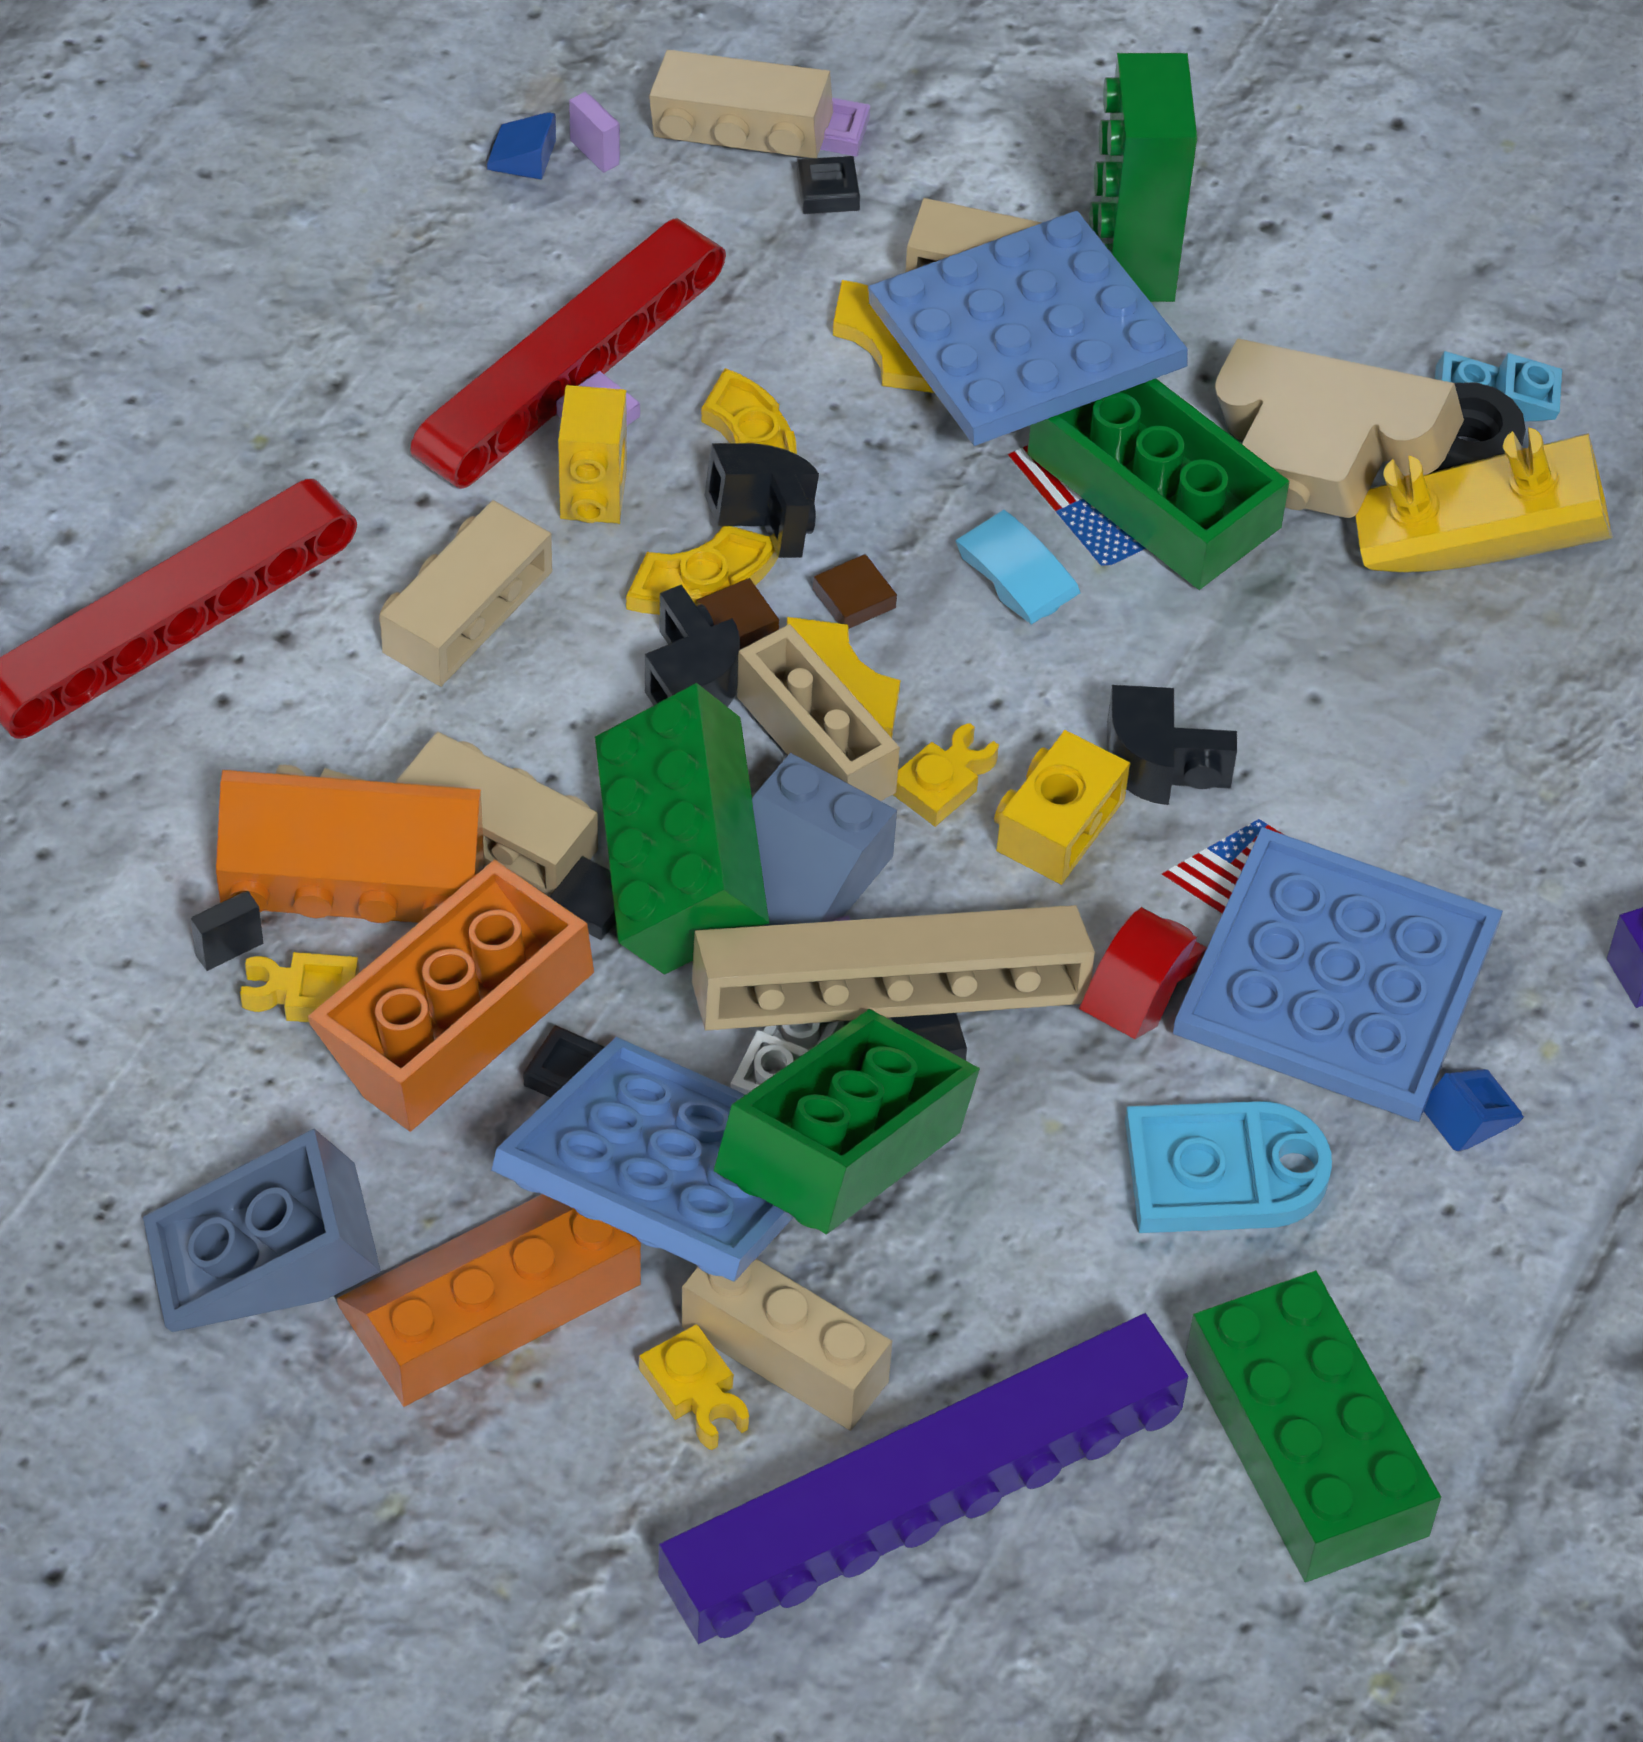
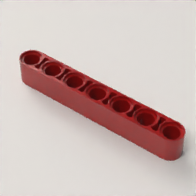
[410,218,726,489]
[0,479,357,739]

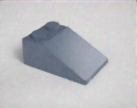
[752,753,897,926]
[143,1129,381,1332]

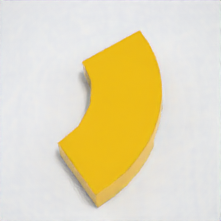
[833,280,935,393]
[701,368,797,454]
[626,526,778,615]
[787,617,901,738]

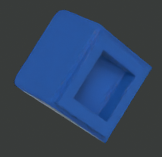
[487,112,556,180]
[1424,1069,1524,1151]

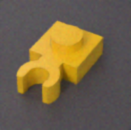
[893,723,999,827]
[240,952,359,1022]
[639,1324,749,1450]

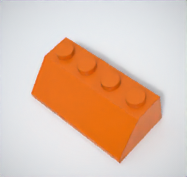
[216,770,484,923]
[308,859,594,1132]
[337,1194,641,1407]

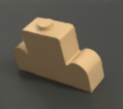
[1215,338,1464,518]

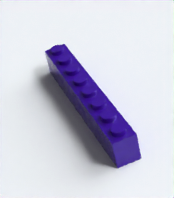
[658,1312,1189,1645]

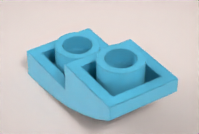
[1435,351,1562,421]
[955,510,1081,625]

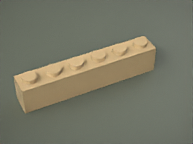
[692,905,1095,1031]

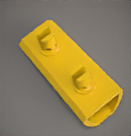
[1355,427,1613,572]

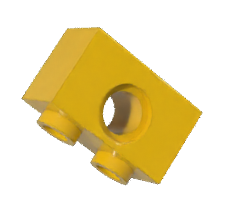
[558,385,627,524]
[994,730,1130,885]

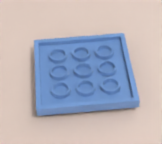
[868,210,1188,446]
[1173,827,1503,1122]
[491,1037,793,1282]

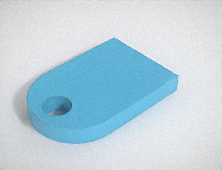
[1125,1101,1332,1233]

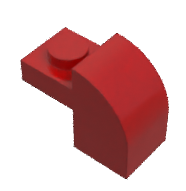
[1079,907,1207,1039]

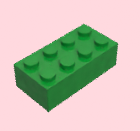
[1089,53,1197,302]
[1027,378,1290,590]
[595,683,769,975]
[713,1009,980,1235]
[1185,1270,1441,1583]

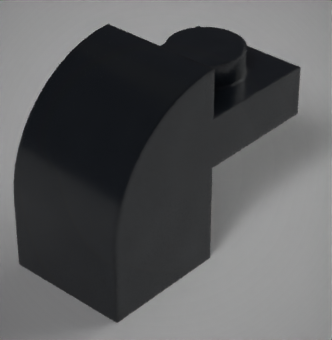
[704,443,819,558]
[645,584,740,707]
[1107,685,1237,805]

